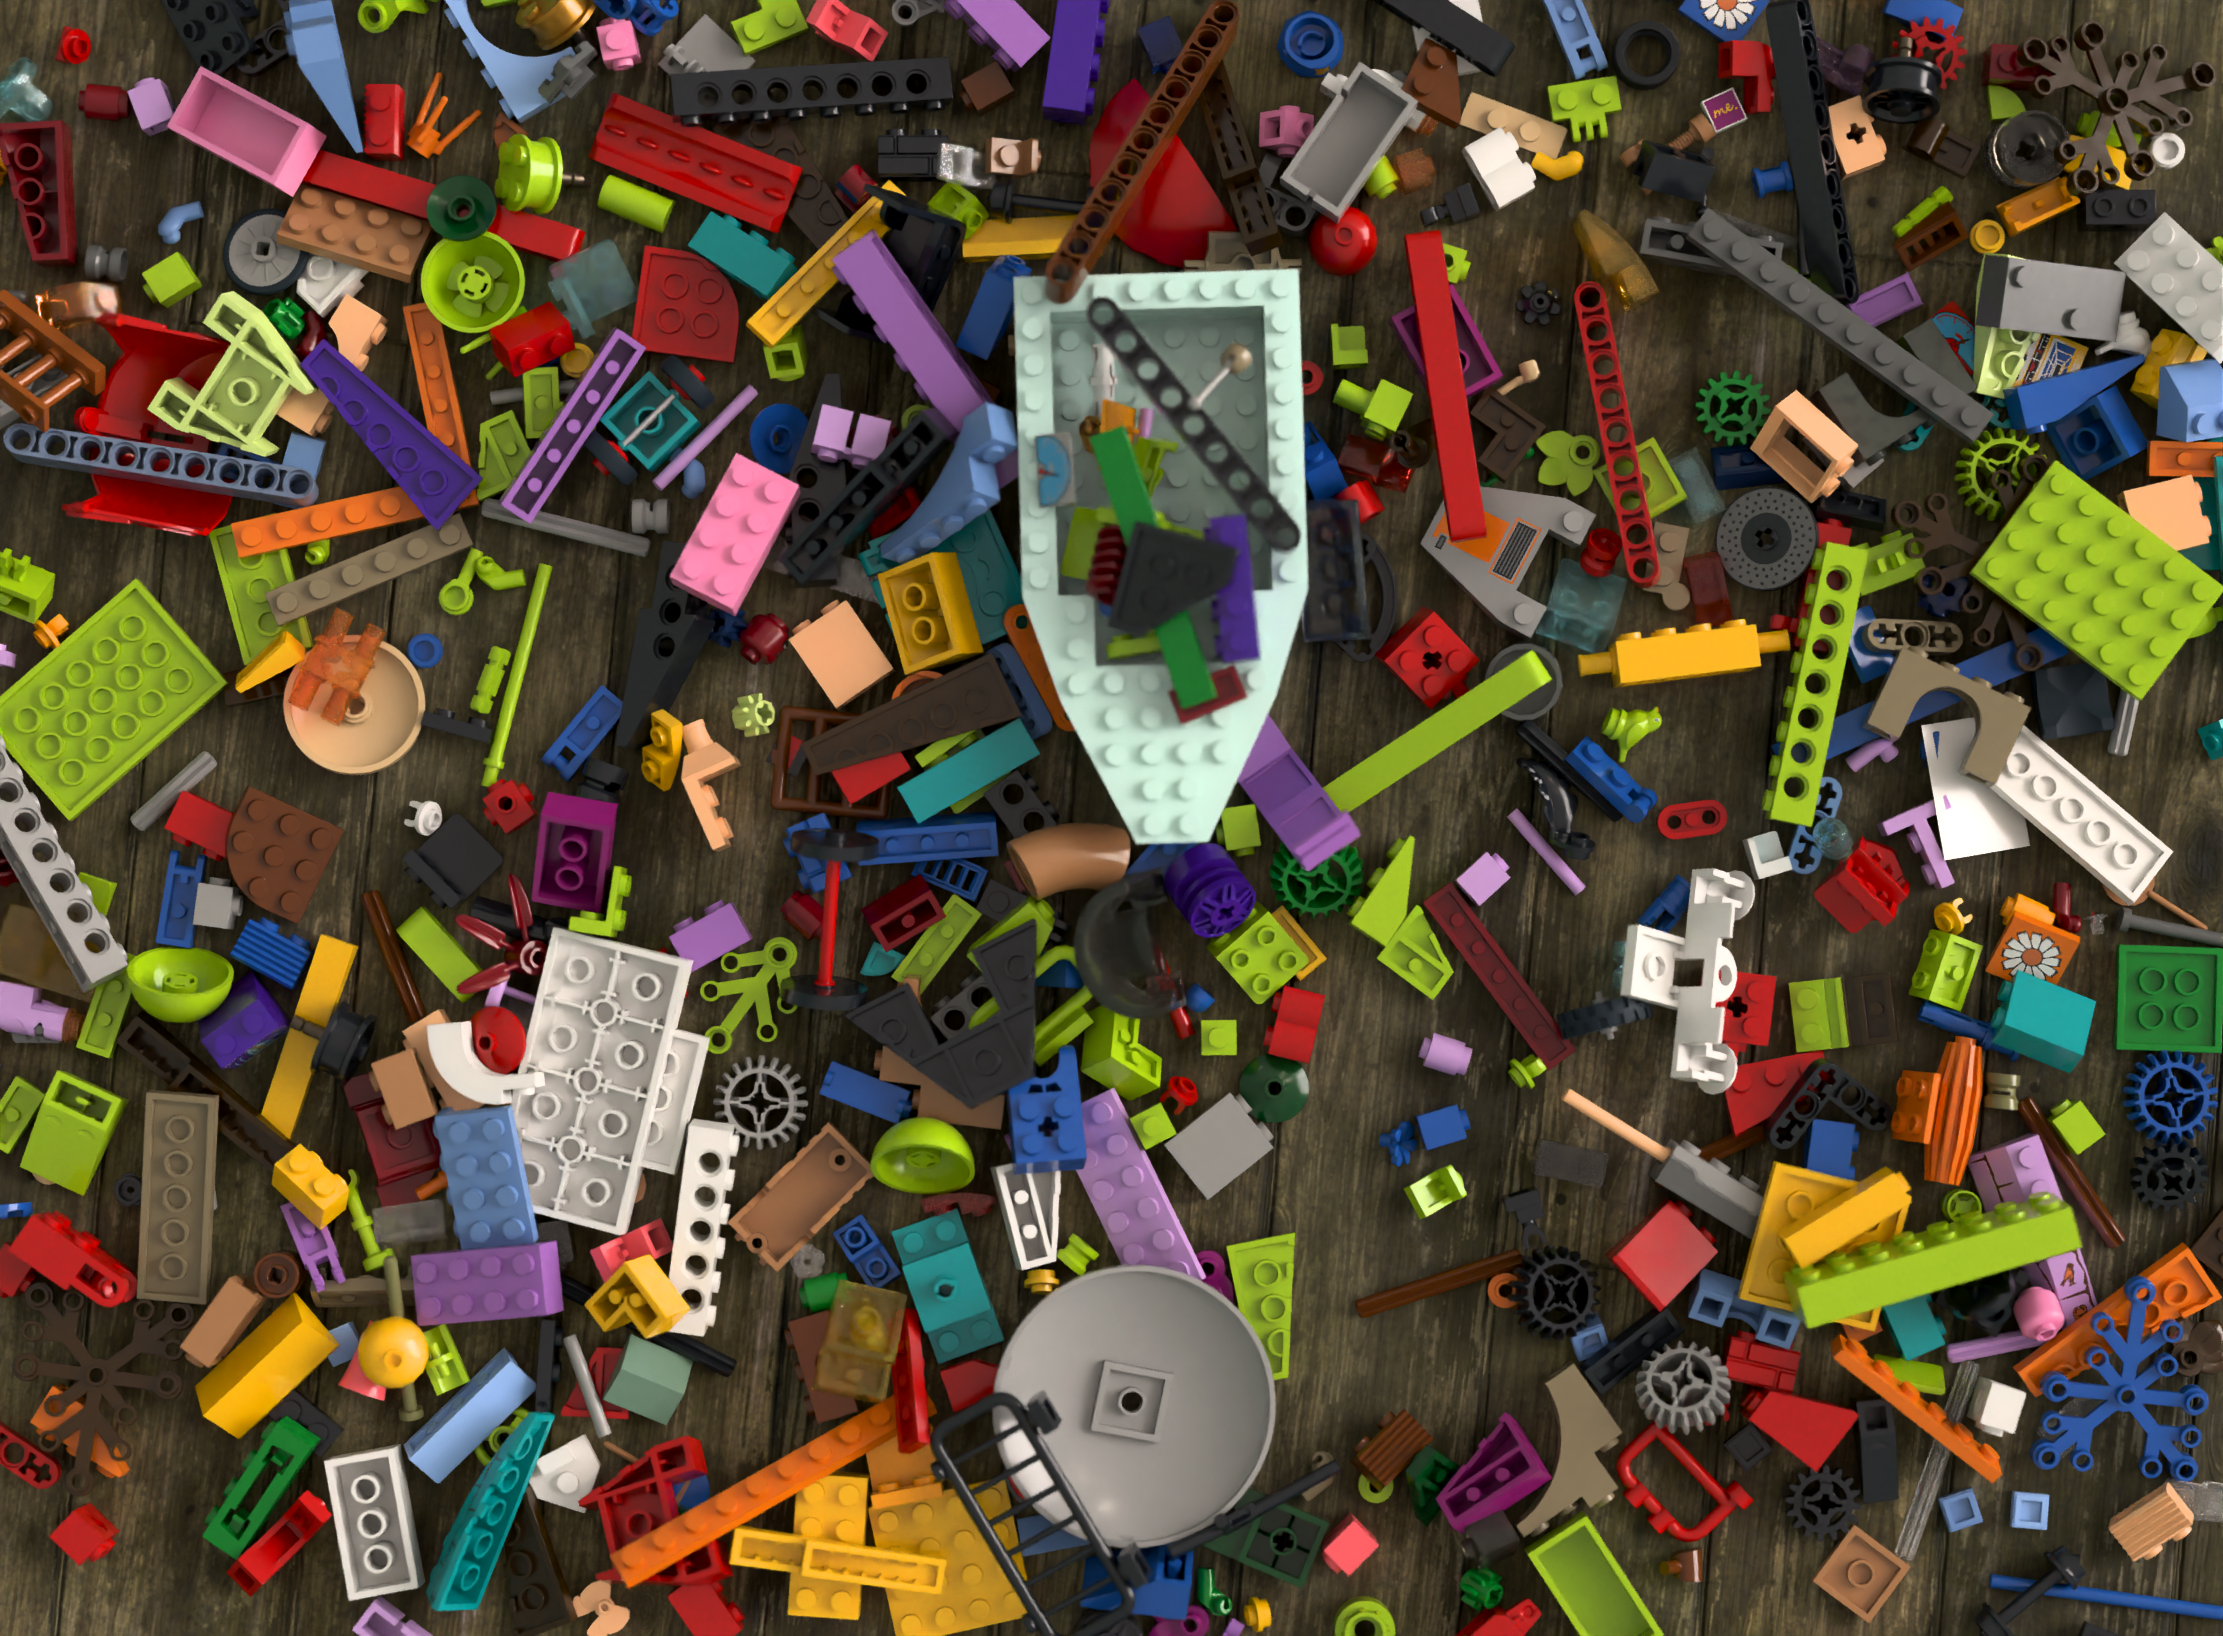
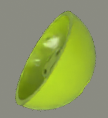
[421,231,525,333]
[127,946,234,1023]
[870,1117,975,1194]

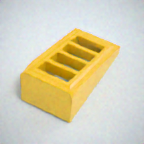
[235,630,306,693]

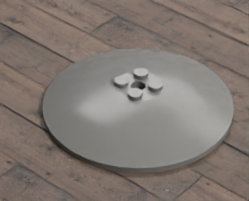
[993,1265,1276,1548]

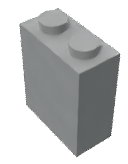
[1164,1092,1274,1200]

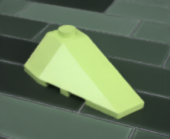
[1973,253,2041,399]

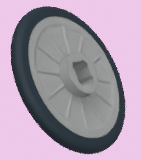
[223,208,309,295]

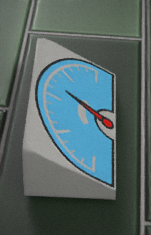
[1035,432,1075,508]

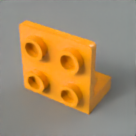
[866,1423,944,1510]

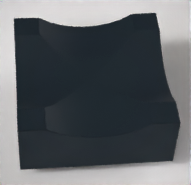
[2029,663,2115,741]

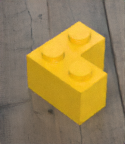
[584,1254,690,1339]

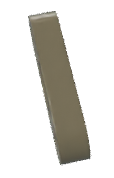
[1862,618,1963,656]

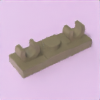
[310,1267,416,1307]

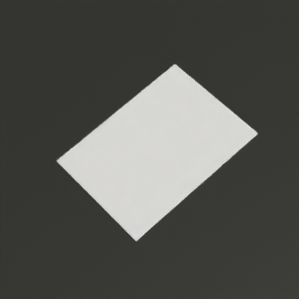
[1921,717,2030,860]

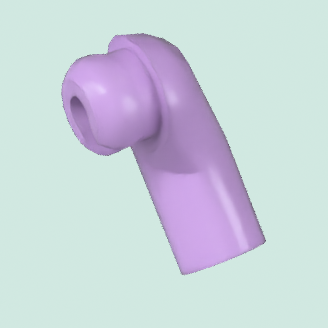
[1845,738,1899,772]

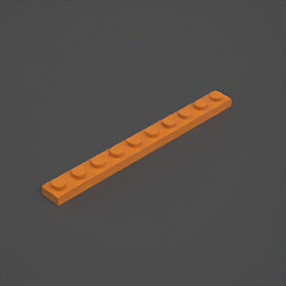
[610,1394,937,1589]

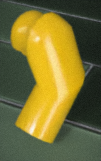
[1530,151,1584,181]

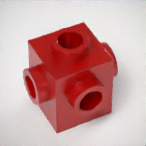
[482,778,539,835]

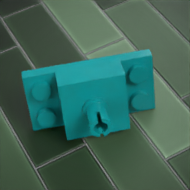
[891,1207,1005,1364]

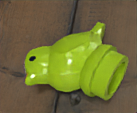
[1601,706,1662,764]

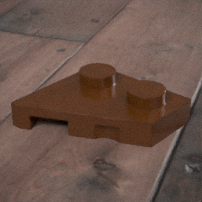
[1401,37,1461,130]

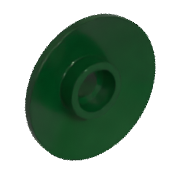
[426,175,497,242]
[1239,1054,1309,1123]

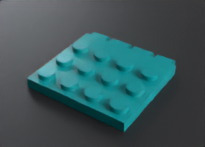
[858,508,1027,646]

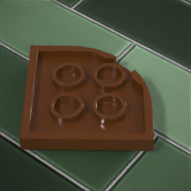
[225,785,344,924]

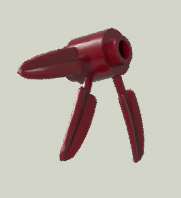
[454,873,548,994]

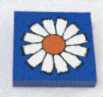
[1677,0,1770,43]

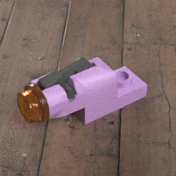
[0,980,85,1043]

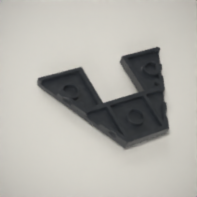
[845,918,1037,1110]

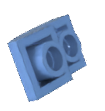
[274,431,327,509]

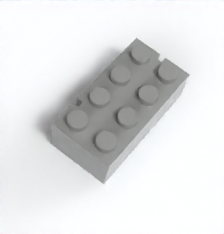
[1280,62,1418,224]

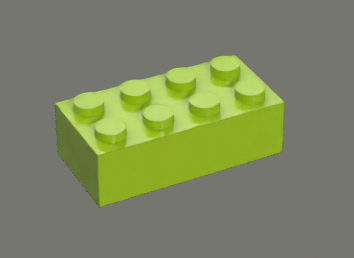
[1524,1511,1664,1636]

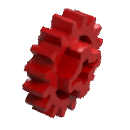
[1889,16,1967,90]

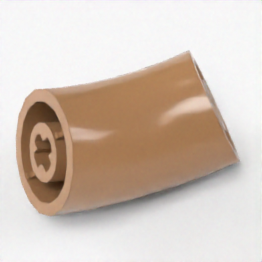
[1006,822,1131,901]

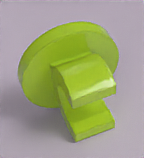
[1508,1054,1547,1090]

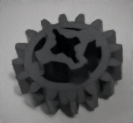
[2129,1137,2209,1213]
[1783,1463,1862,1541]

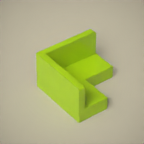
[1081,999,1162,1101]

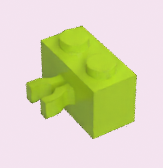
[1855,530,1925,598]
[0,548,55,624]

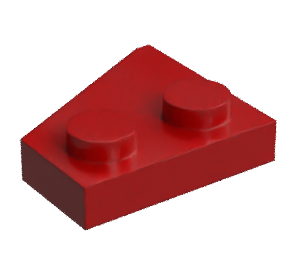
[561,1346,630,1419]

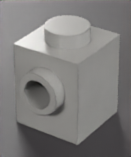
[193,877,244,929]

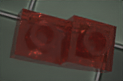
[1337,434,1416,493]
[920,1191,997,1218]

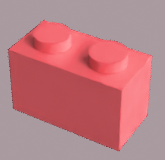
[1321,1512,1379,1576]

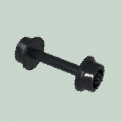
[986,177,1109,229]
[1973,1545,2086,1636]

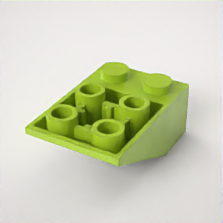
[1346,835,1415,947]
[20,1070,129,1196]

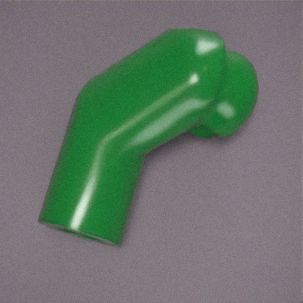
[1197,1567,1233,1616]

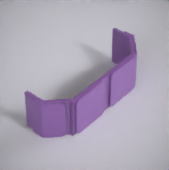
[1237,714,1361,872]

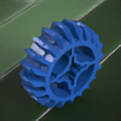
[2122,1050,2218,1144]

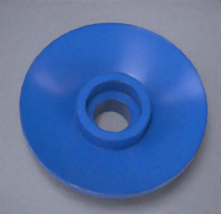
[749,404,809,473]

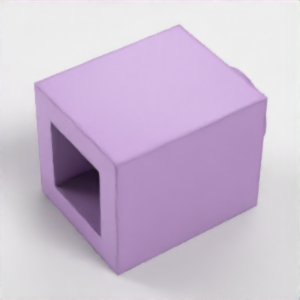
[127,78,176,136]
[1454,852,1511,906]

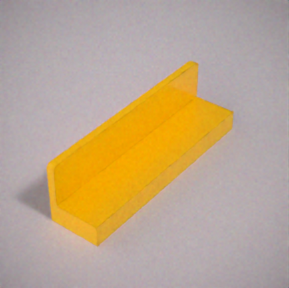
[962,215,1102,263]

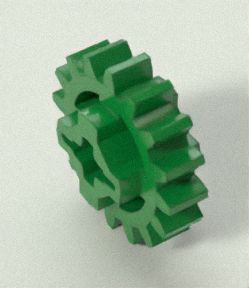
[1694,370,1771,447]

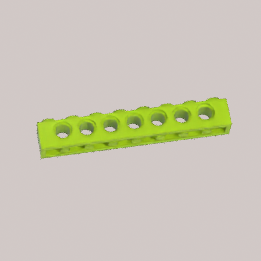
[1762,542,1869,827]

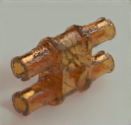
[288,608,386,726]

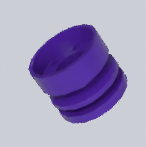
[1164,843,1256,938]

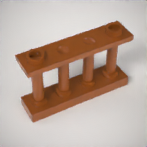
[0,289,106,433]

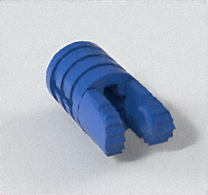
[1637,874,1691,933]

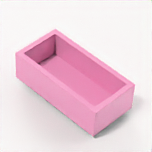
[167,66,327,197]
[670,453,801,616]

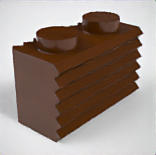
[1350,1409,1433,1492]

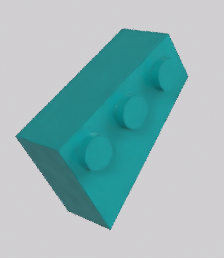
[688,211,799,300]

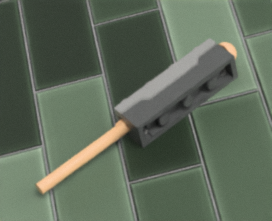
[1561,1088,1764,1240]

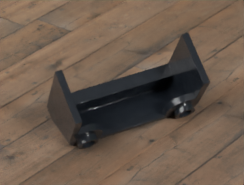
[811,183,966,346]

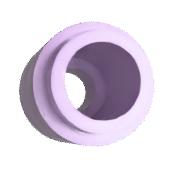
[1418,1032,1473,1076]

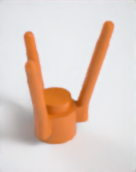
[405,72,481,159]

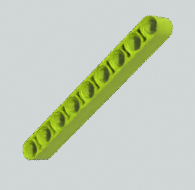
[1323,650,1552,813]

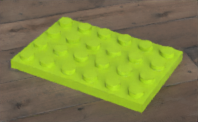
[1969,460,2223,701]
[0,578,228,821]

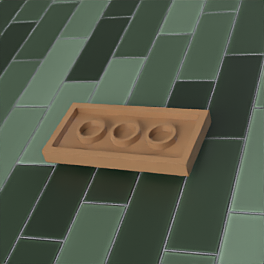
[277,183,434,284]

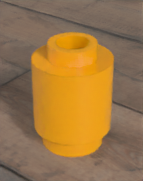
[1999,893,2055,926]

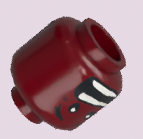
[738,613,789,665]

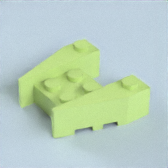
[147,291,319,457]

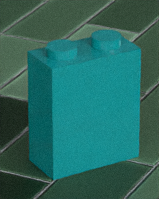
[1990,970,2096,1073]

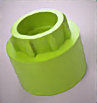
[1333,1596,1395,1636]

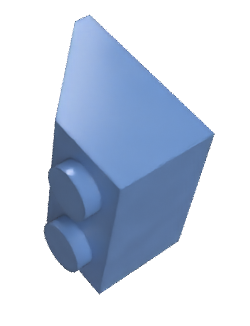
[2156,358,2223,442]

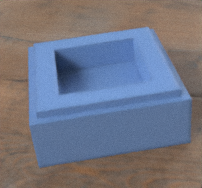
[1937,1487,1984,1533]

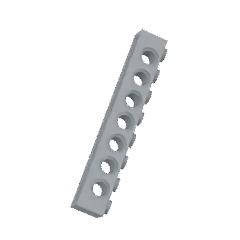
[0,735,128,993]

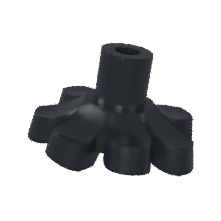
[1515,281,1561,327]

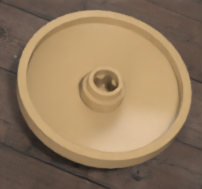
[283,635,426,775]

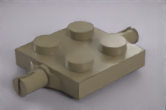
[1183,231,1302,273]

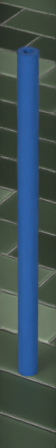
[1989,1574,2223,1620]

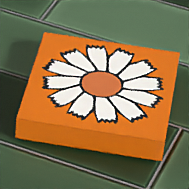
[1985,911,2080,985]

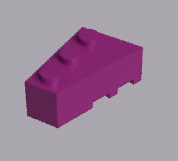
[1436,1412,1552,1536]

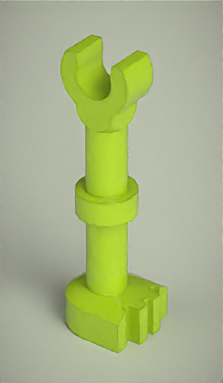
[347,1169,396,1273]

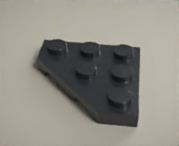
[1107,521,1241,635]

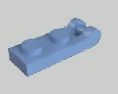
[1542,0,1608,80]

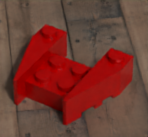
[578,1435,733,1586]

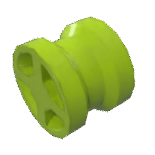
[1056,1233,1099,1276]

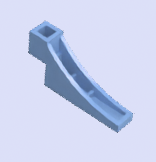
[880,402,1018,564]

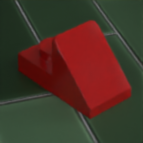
[868,487,921,540]

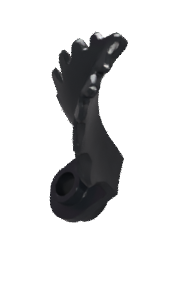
[1516,758,1596,860]

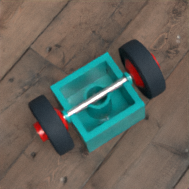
[583,354,715,486]

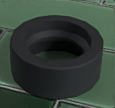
[1611,20,1680,91]

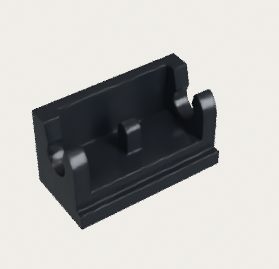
[1633,140,1716,203]

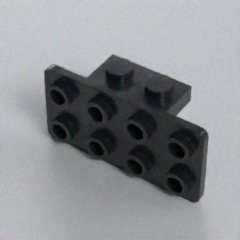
[160,0,261,76]

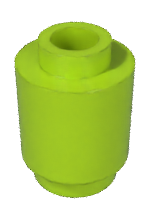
[1363,155,1400,200]

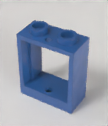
[955,255,1032,360]

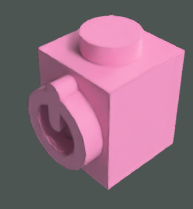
[596,17,642,71]

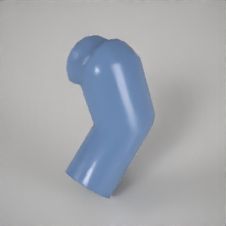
[158,201,204,244]

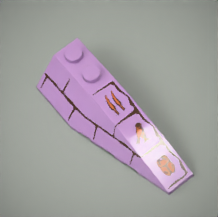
[1967,1133,2097,1330]

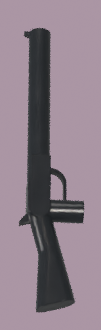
[1166,1459,1342,1562]

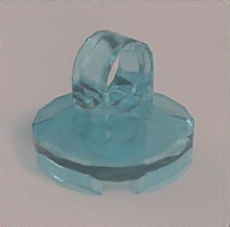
[0,56,53,122]

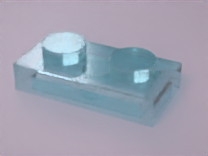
[1668,447,1727,526]

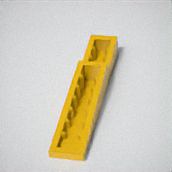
[261,934,359,1140]
[728,1525,946,1595]

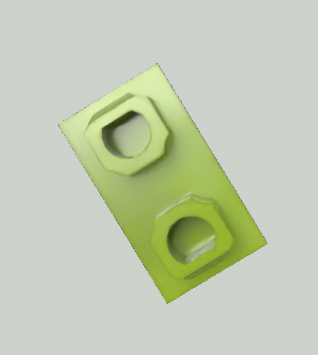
[423,1324,471,1396]

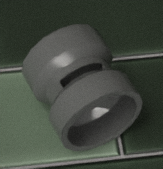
[85,244,128,283]

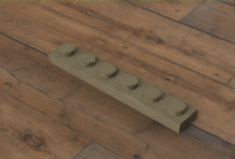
[264,513,473,627]

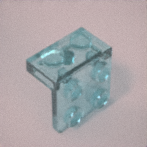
[548,239,638,339]

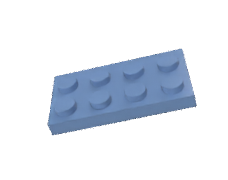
[433,1105,539,1250]

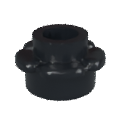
[113,1172,142,1207]

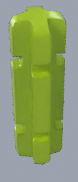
[1892,186,1953,239]
[470,646,511,714]

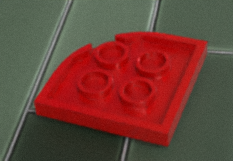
[632,245,740,364]

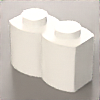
[1462,127,1536,211]

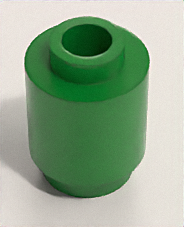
[799,1271,853,1314]

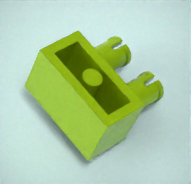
[1333,379,1413,442]

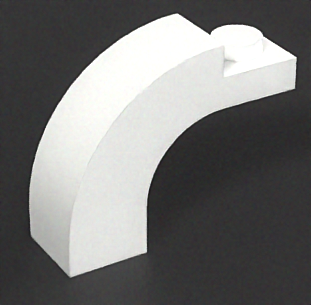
[427,1021,545,1104]

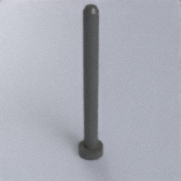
[2116,907,2223,947]

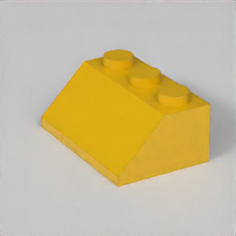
[877,552,984,675]

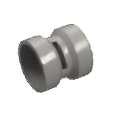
[632,499,670,534]

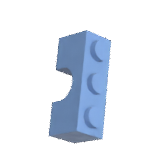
[1688,1268,1801,1350]

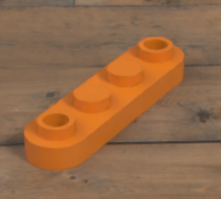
[1002,604,1076,731]

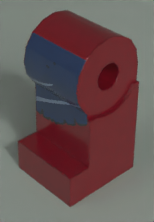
[834,164,879,215]

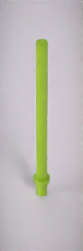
[481,563,553,787]

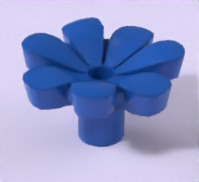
[1379,1121,1417,1167]

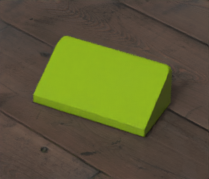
[1873,1354,1945,1395]

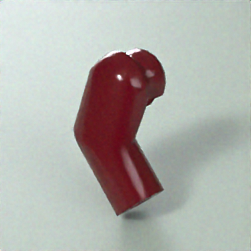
[295,310,328,362]
[2053,882,2081,934]

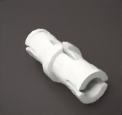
[1089,343,1118,417]

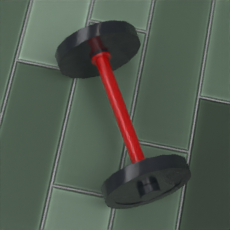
[780,828,879,1010]

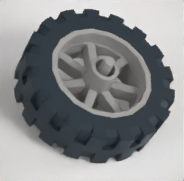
[1556,991,1654,1040]

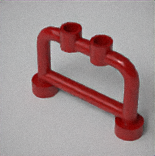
[1616,1420,1754,1543]

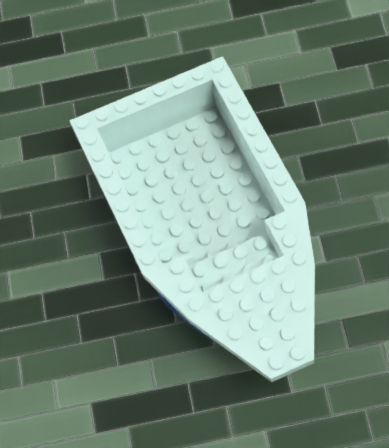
[1014,269,1308,844]

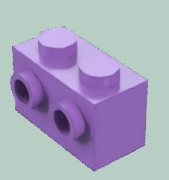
[669,900,753,972]

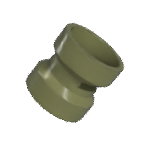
[1982,1072,2021,1110]

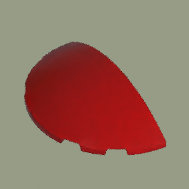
[1088,78,1238,268]

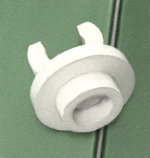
[404,801,442,836]

